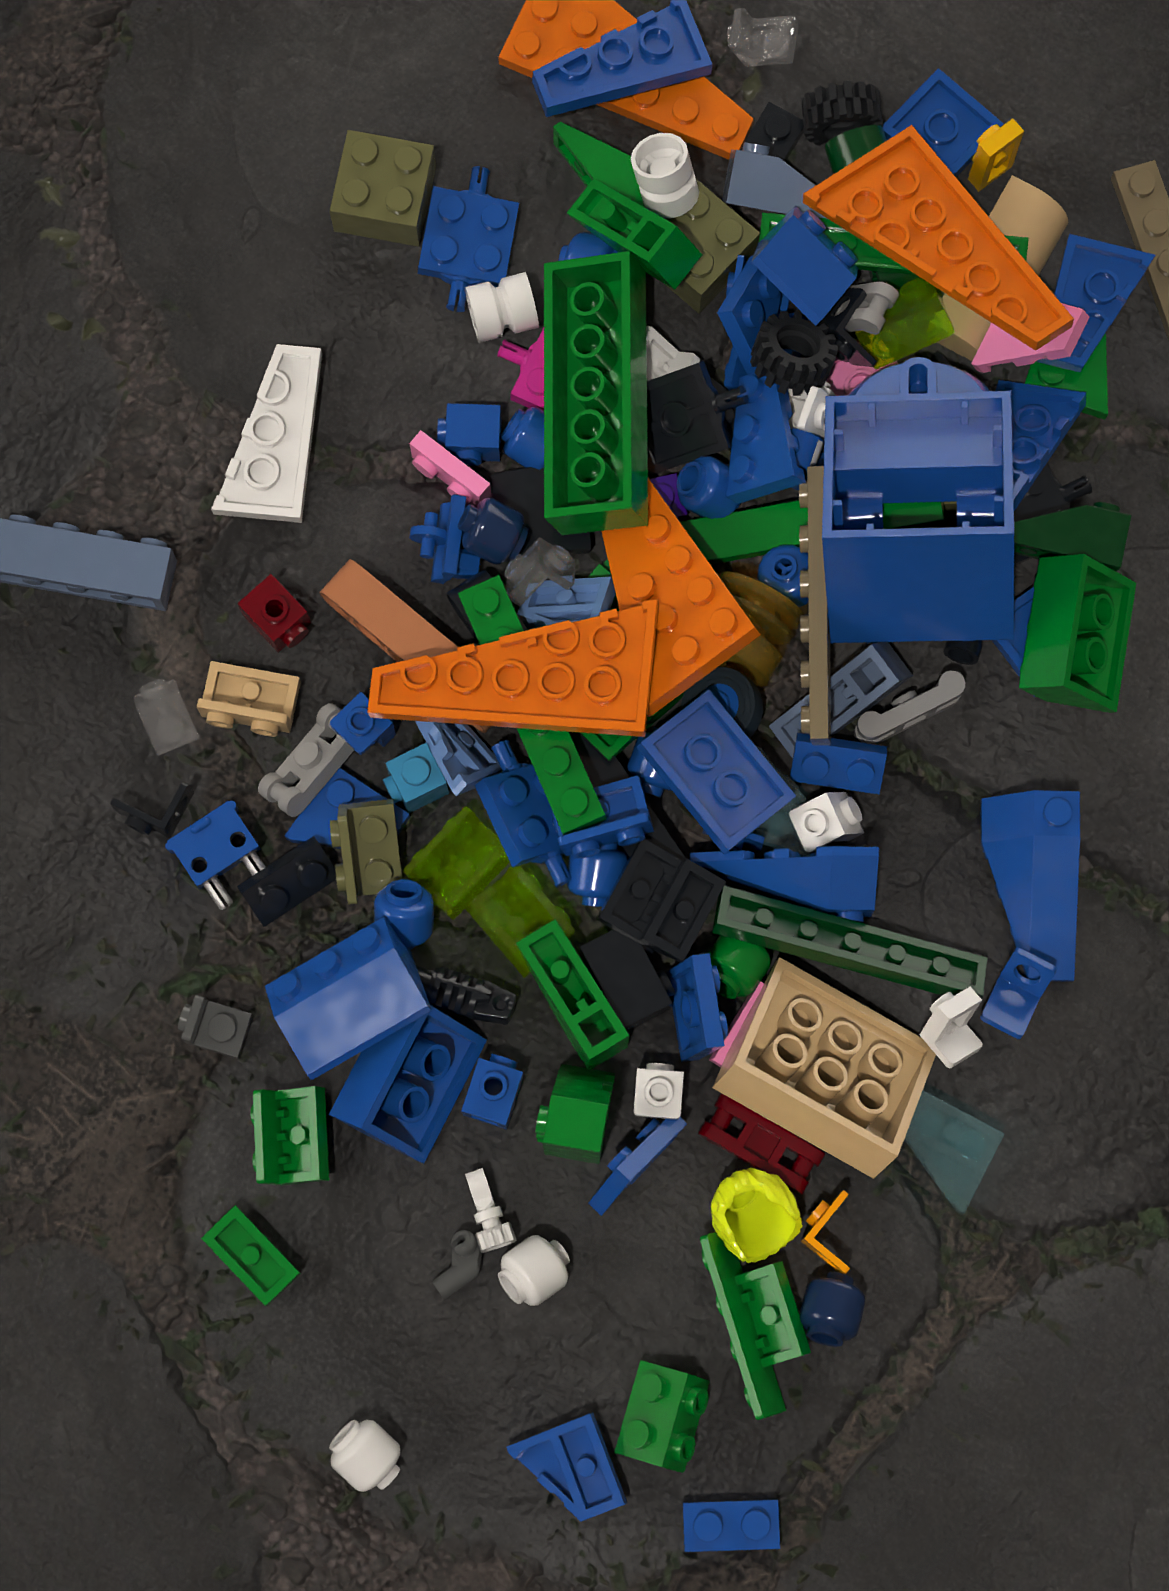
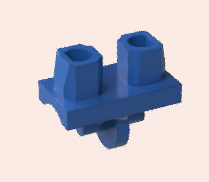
[409,494,480,584]

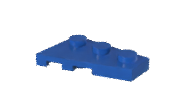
[1037,234,1155,372]
[726,372,806,504]

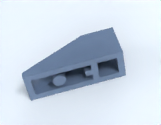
[722,142,828,219]
[769,642,913,758]

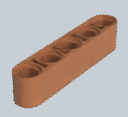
[319,559,491,733]

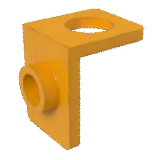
[801,1190,850,1274]

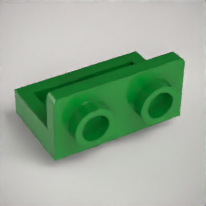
[250,1086,329,1186]
[614,1360,709,1473]

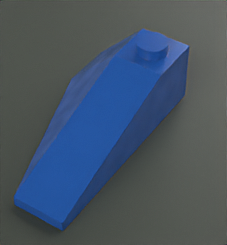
[981,790,1080,982]
[689,846,879,923]

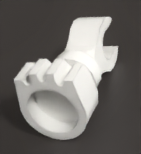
[465,1168,517,1253]

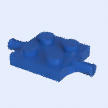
[417,166,519,312]
[475,740,572,887]

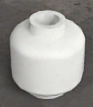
[498,1235,570,1306]
[329,1420,400,1492]

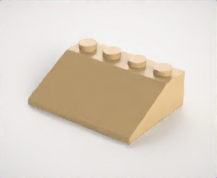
[712,957,936,1179]

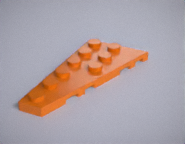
[498,0,754,160]
[803,125,1074,351]
[601,478,761,717]
[367,599,659,737]

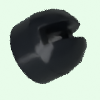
[943,640,982,665]

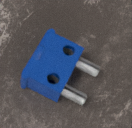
[165,801,265,910]

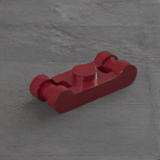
[698,1093,825,1195]

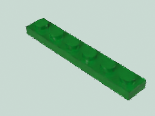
[458,575,607,835]

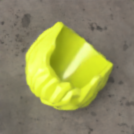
[711,1168,803,1263]

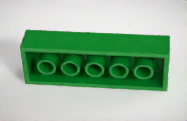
[544,251,648,535]

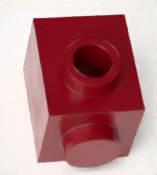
[237,574,311,653]

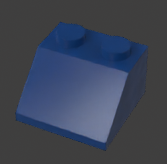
[751,206,859,326]

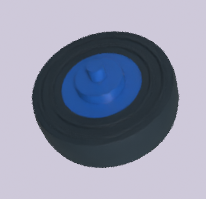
[681,667,763,739]

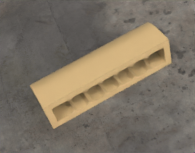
[925,175,1068,361]

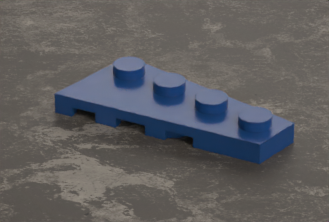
[995,380,1086,511]

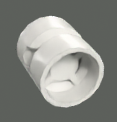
[631,133,699,219]
[465,272,539,343]

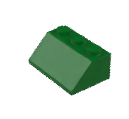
[1019,554,1136,713]

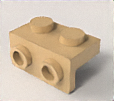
[196,661,301,737]

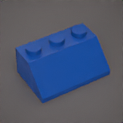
[265,917,432,1080]
[329,1005,487,1164]

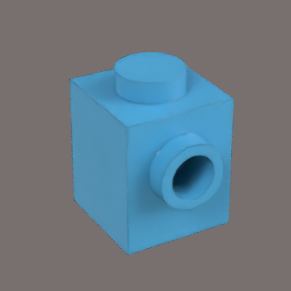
[382,743,449,813]

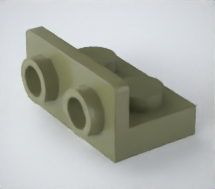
[330,799,403,904]

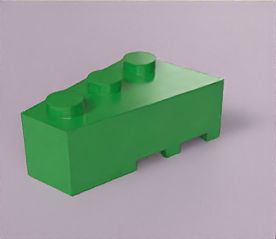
[535,1064,615,1164]

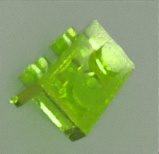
[855,278,954,369]
[403,806,510,920]
[465,866,575,978]

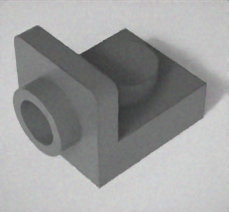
[178,995,253,1060]

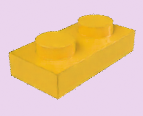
[968,118,1024,192]

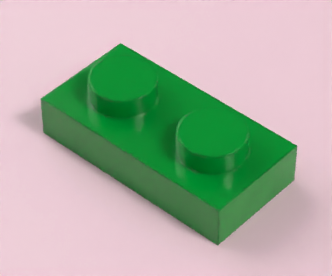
[201,1205,301,1307]

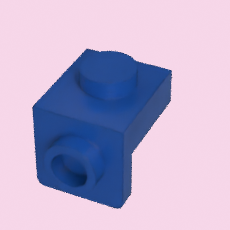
[330,692,396,755]

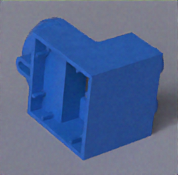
[822,357,1014,643]

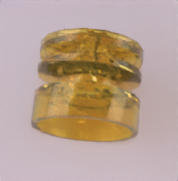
[718,571,804,687]

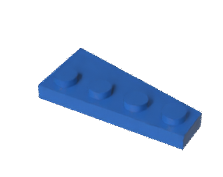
[532,0,713,117]

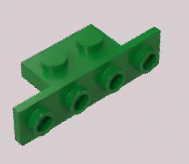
[700,1232,811,1420]

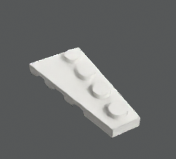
[211,344,322,523]

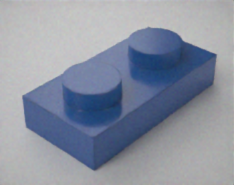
[790,733,887,795]
[682,1499,780,1552]

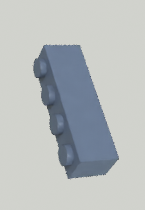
[0,515,177,611]

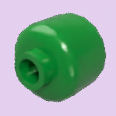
[708,935,771,999]

